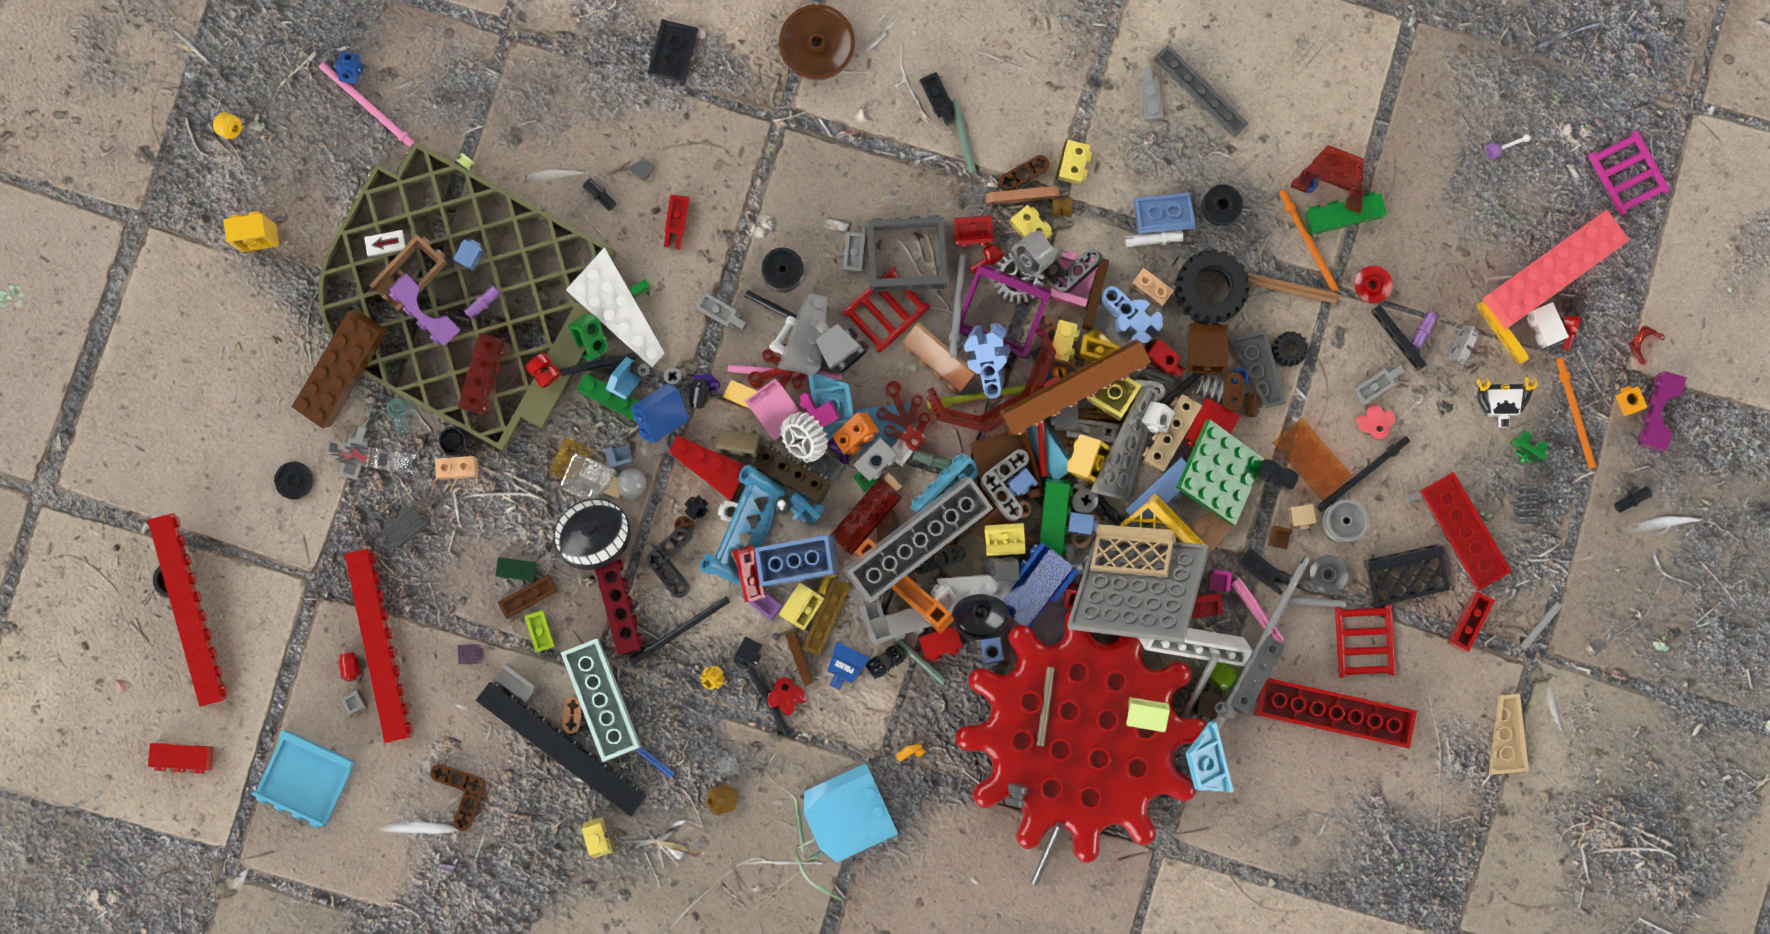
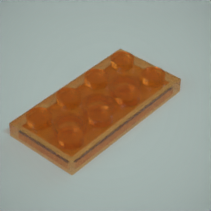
[1272,417,1352,501]

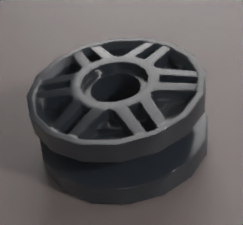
[1201,184,1243,226]

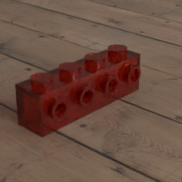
[458,333,506,415]
[830,478,902,556]

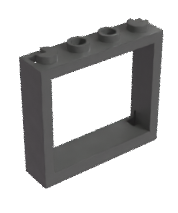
[867,215,947,292]

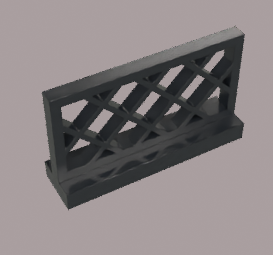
[1363,544,1450,607]

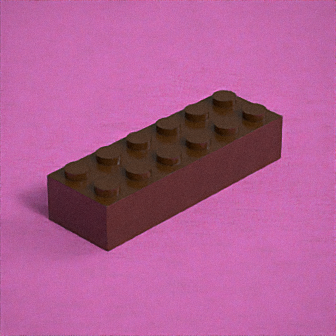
[291,310,388,428]

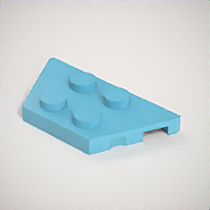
[808,373,854,441]
[1186,721,1234,792]

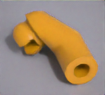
[896,743,926,762]

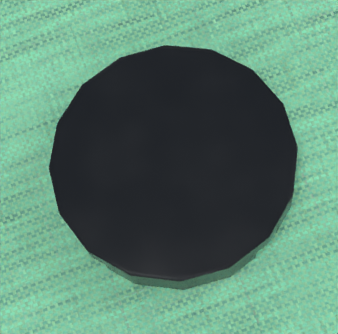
[274,461,313,500]

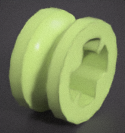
[456,153,475,171]

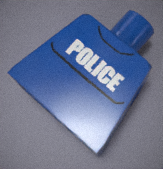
[828,642,870,690]

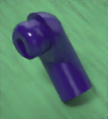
[693,374,720,392]
[828,440,849,465]

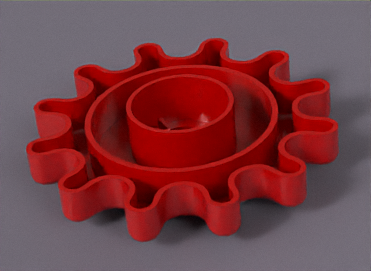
[955,609,1207,863]

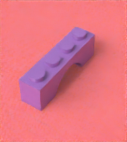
[388,273,460,346]

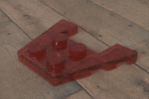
[1290,145,1364,214]

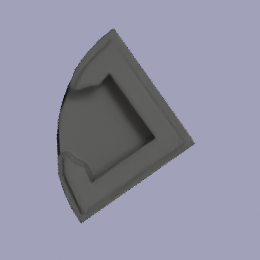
[629,161,655,181]

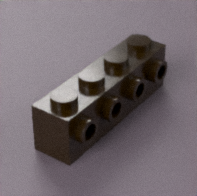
[752,445,832,505]

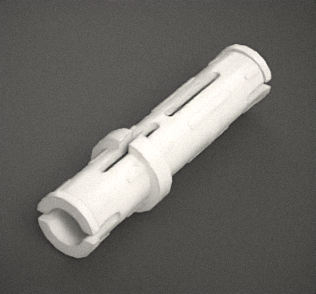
[1125,230,1183,248]

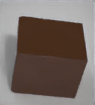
[1267,525,1293,550]

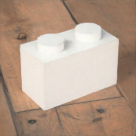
[1527,302,1569,348]

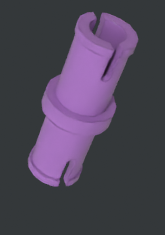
[464,285,501,320]
[1410,312,1438,350]

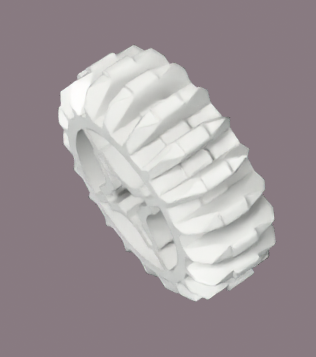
[994,253,1044,304]
[780,412,828,463]

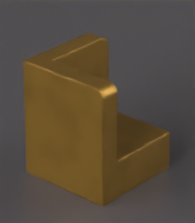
[705,784,739,815]

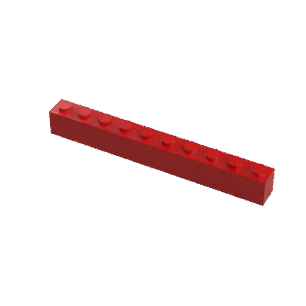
[148,513,228,707]
[344,549,413,743]

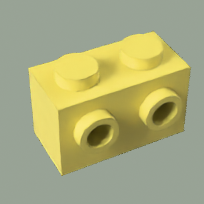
[1058,140,1092,185]
[1009,205,1052,240]
[1048,320,1080,364]
[779,582,825,631]

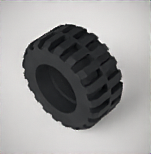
[1174,249,1250,325]

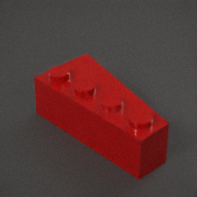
[669,435,745,502]

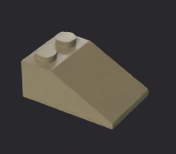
[716,427,761,459]

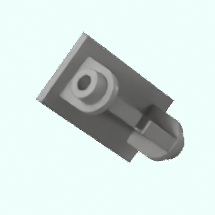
[1447,325,1479,366]

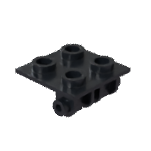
[866,644,907,679]

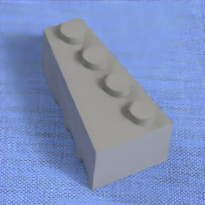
[777,293,828,376]

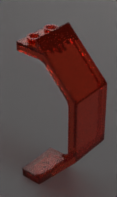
[926,328,1057,433]

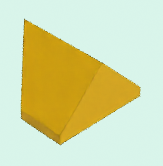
[1080,328,1119,363]

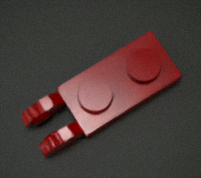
[664,194,690,250]

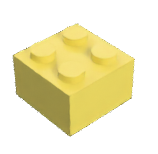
[1087,377,1142,421]

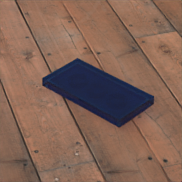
[1002,545,1075,627]

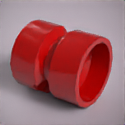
[525,352,562,389]

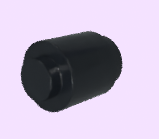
[688,379,710,409]

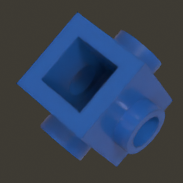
[334,52,364,84]

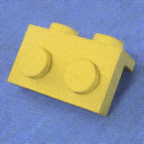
[985,523,1025,556]

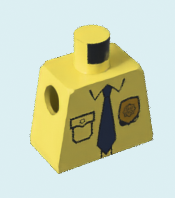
[582,817,613,858]

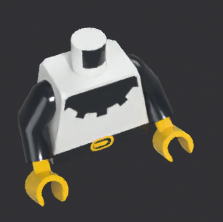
[1476,377,1538,428]

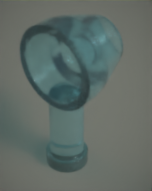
[386,398,406,434]

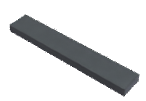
[1154,45,1248,138]

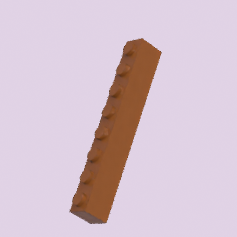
[1000,339,1151,435]

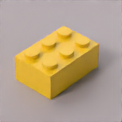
[223,211,279,252]
[1067,434,1111,486]

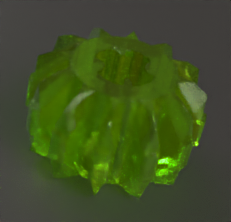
[1204,662,1237,691]

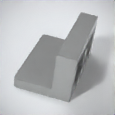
[495,664,538,702]

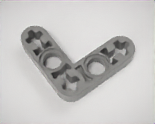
[980,449,1029,521]

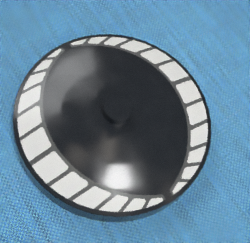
[554,499,631,570]

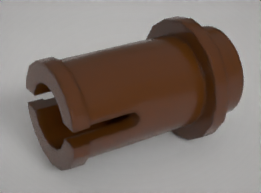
[1244,392,1259,417]

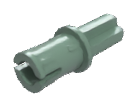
[912,449,951,470]

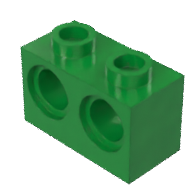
[568,313,609,361]

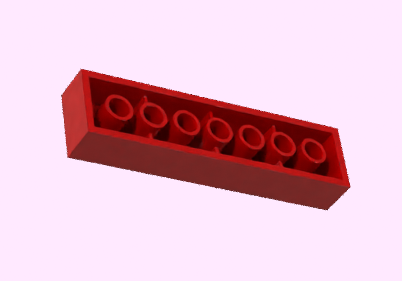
[1253,678,1417,749]

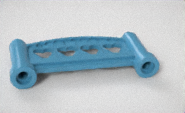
[700,465,786,586]

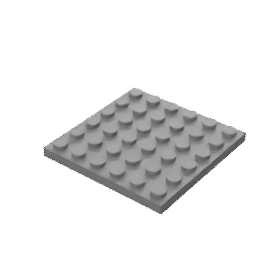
[1067,533,1209,643]

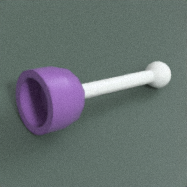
[1486,134,1530,160]

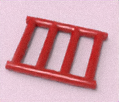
[842,266,931,353]
[1335,605,1396,678]

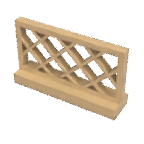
[1090,524,1176,577]

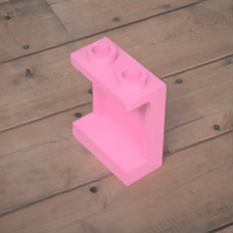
[1049,251,1098,309]
[745,378,800,441]

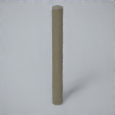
[1037,667,1055,746]

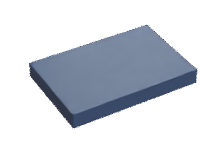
[1133,193,1196,234]

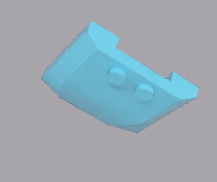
[804,763,898,863]

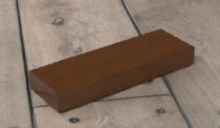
[497,575,558,619]

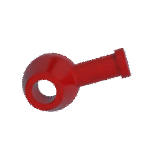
[970,244,1004,275]
[1561,316,1581,352]

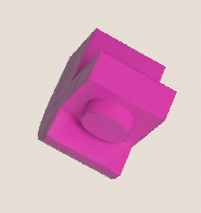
[799,392,841,427]

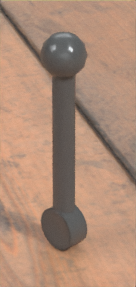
[772,623,811,640]

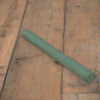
[951,99,977,174]
[892,638,947,685]

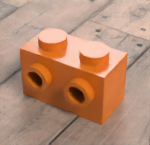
[832,412,879,455]

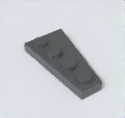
[1229,330,1285,408]

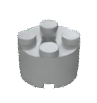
[1011,231,1058,277]

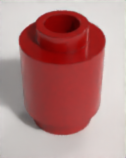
[338,652,360,682]

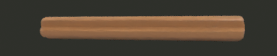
[1248,273,1338,303]

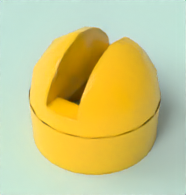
[1052,366,1068,379]

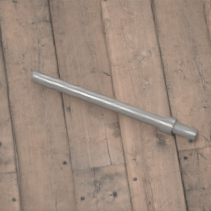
[949,255,967,358]

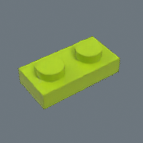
[524,610,555,653]

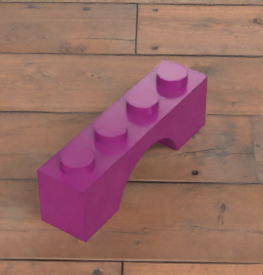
[1638,371,1687,452]

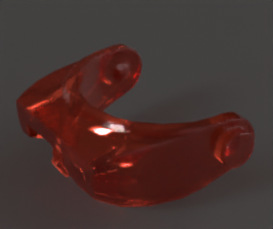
[1628,326,1665,365]

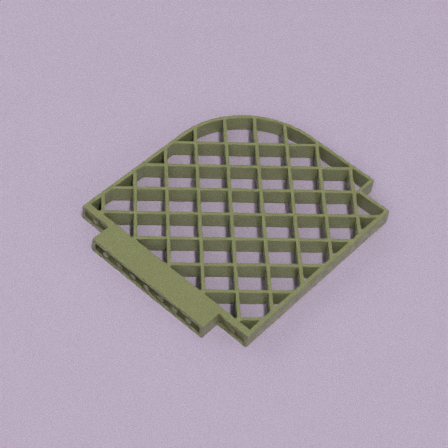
[319,142,617,452]

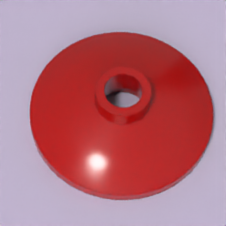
[1354,266,1393,304]

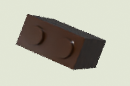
[1187,322,1228,375]

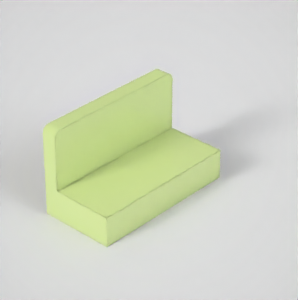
[1126,697,1170,732]

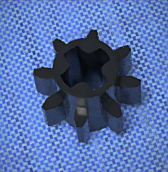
[684,495,708,520]

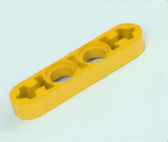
[1477,301,1529,365]

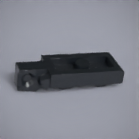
[919,72,954,126]

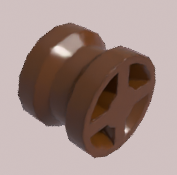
[674,516,694,536]

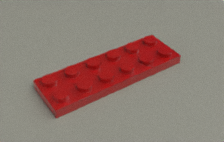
[1419,472,1512,591]

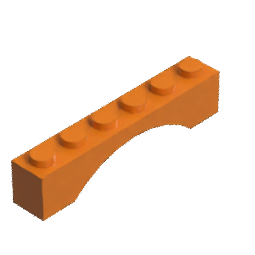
[855,538,954,634]

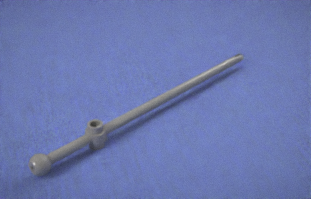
[1215,556,1310,731]

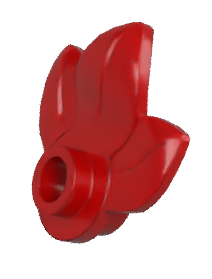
[768,677,806,716]

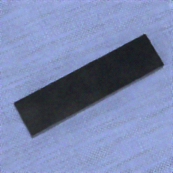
[1371,304,1427,371]

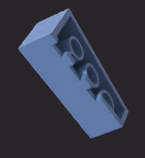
[1126,455,1188,526]

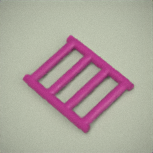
[1588,130,1670,216]

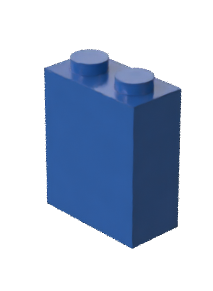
[631,384,689,443]

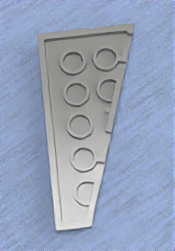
[1090,386,1159,501]

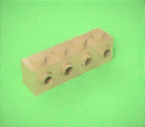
[1142,394,1202,473]

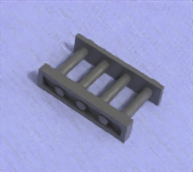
[1225,636,1285,714]

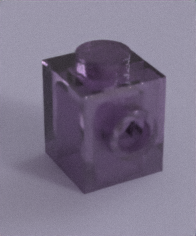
[458,644,484,665]

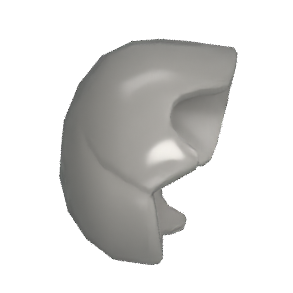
[617,468,646,500]

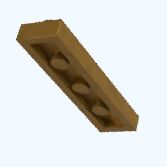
[802,578,851,656]

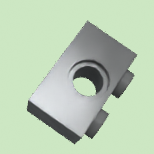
[853,436,897,481]

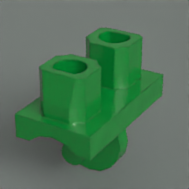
[1510,430,1548,465]

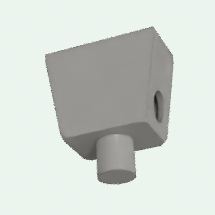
[815,320,860,369]

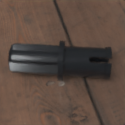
[583,178,617,211]
[1614,486,1652,513]

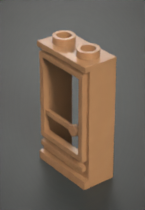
[370,235,448,314]

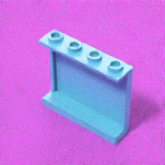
[251,730,356,828]

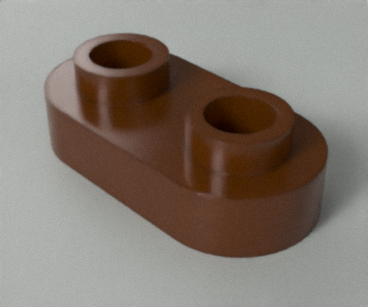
[1223,372,1244,411]

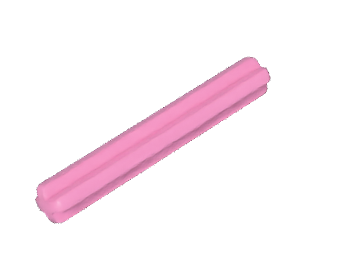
[1231,578,1283,642]

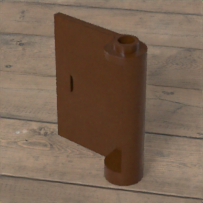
[970,431,1044,509]

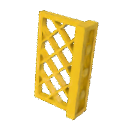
[1120,493,1206,545]

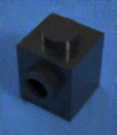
[733,636,762,670]

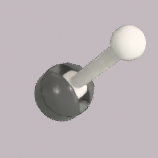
[775,499,791,515]

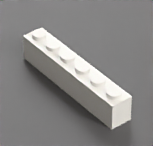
[1138,628,1253,666]

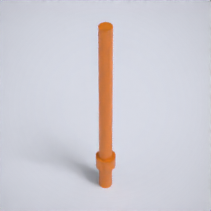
[1278,189,1339,292]
[1555,357,1596,469]

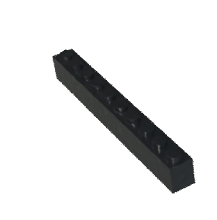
[475,681,646,817]

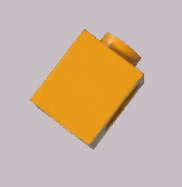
[1615,385,1647,416]

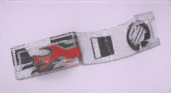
[326,441,416,474]

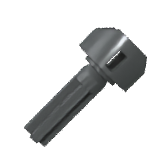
[1129,366,1175,388]

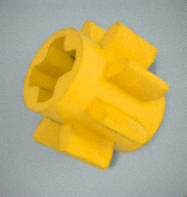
[700,666,725,690]

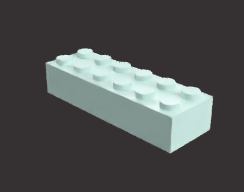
[561,638,641,762]

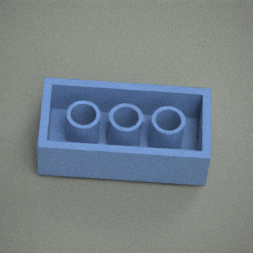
[755,535,840,587]

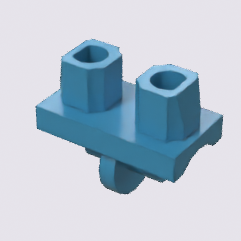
[789,492,824,526]

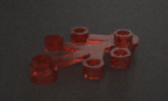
[748,343,807,390]
[876,381,931,451]

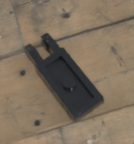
[1237,548,1290,595]

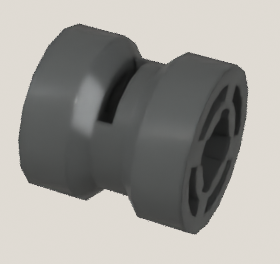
[1005,783,1028,807]

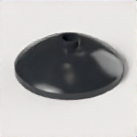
[952,594,1010,640]

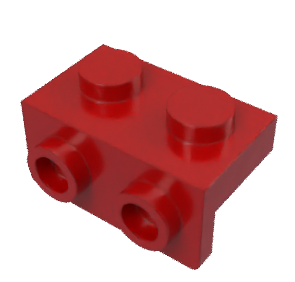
[954,215,994,247]

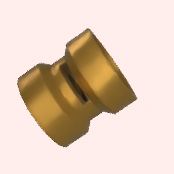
[1052,198,1072,218]

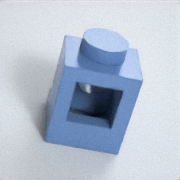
[1004,468,1038,497]

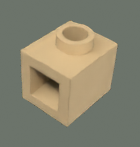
[1287,504,1318,530]

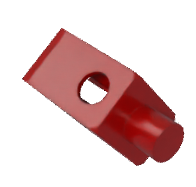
[1144,339,1185,377]

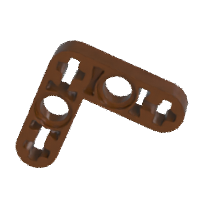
[430,764,486,831]

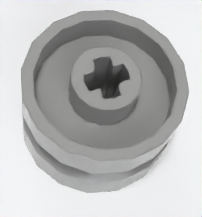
[1321,499,1369,543]

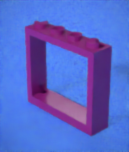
[959,263,1052,357]

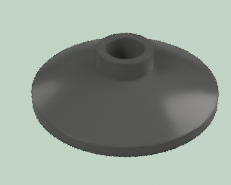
[1309,555,1348,594]

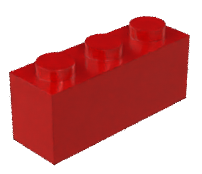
[1447,591,1495,652]
[148,743,213,774]

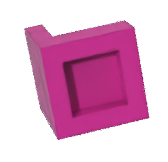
[1208,570,1232,592]

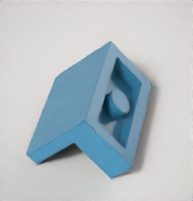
[606,357,641,399]

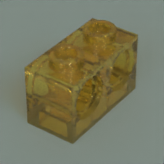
[549,437,589,483]

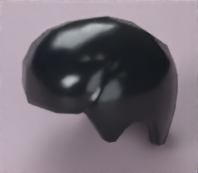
[439,426,468,456]

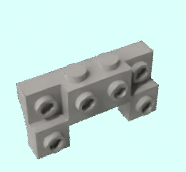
[859,583,935,644]

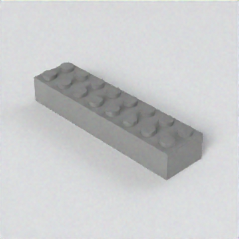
[843,476,993,603]

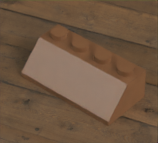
[902,322,976,394]

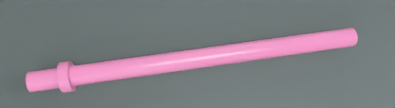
[319,62,415,147]

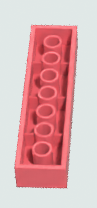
[1482,210,1630,329]

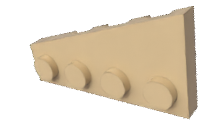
[1489,694,1529,775]

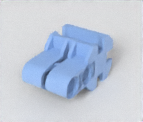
[1100,287,1163,347]
[964,323,1010,398]

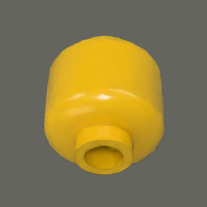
[213,112,242,139]

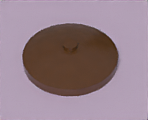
[779,4,855,80]

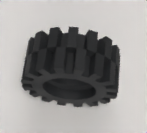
[1272,331,1309,367]

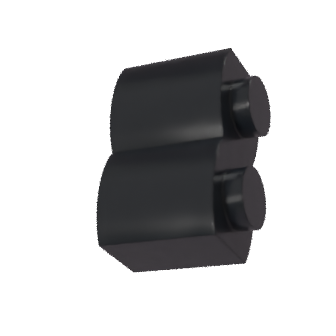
[1257,459,1299,491]

